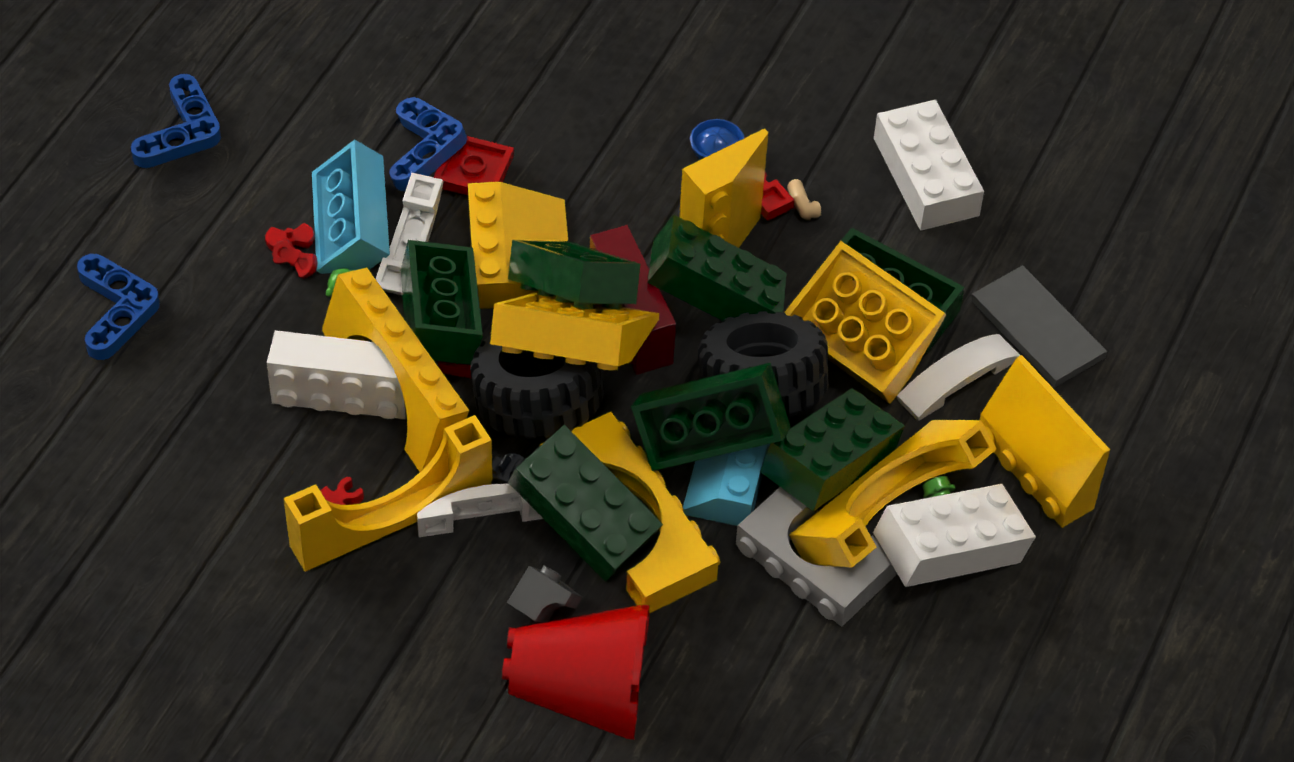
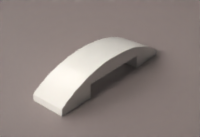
[376,173,443,295]
[897,334,1020,421]
[417,484,543,537]

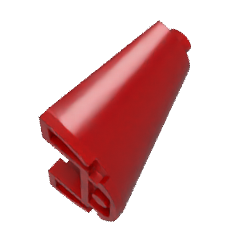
[502,604,650,740]

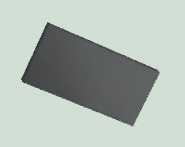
[971,265,1107,388]

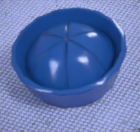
[690,119,744,160]

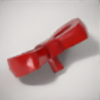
[265,223,315,251]
[272,239,318,279]

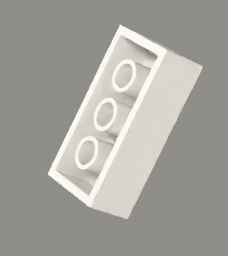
[874,100,984,231]
[267,330,407,419]
[873,484,1036,587]

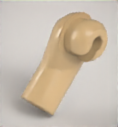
[787,179,821,221]

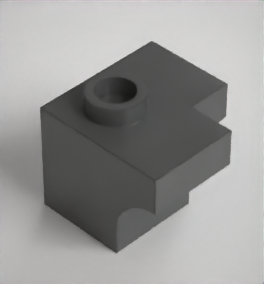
[507,565,583,623]

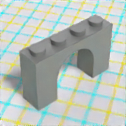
[736,487,897,627]

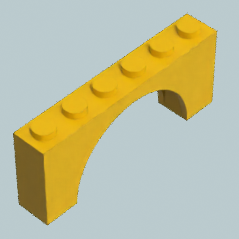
[322,267,469,472]
[539,412,720,613]
[284,415,493,572]
[789,420,997,568]

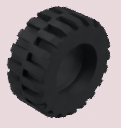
[698,311,829,417]
[470,336,604,439]

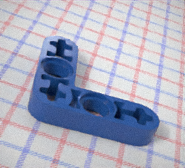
[131,74,221,168]
[389,97,467,191]
[77,254,160,360]

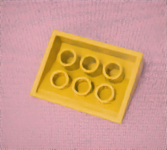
[680,128,768,248]
[468,182,568,309]
[784,241,946,404]
[490,293,659,370]
[980,355,1110,528]

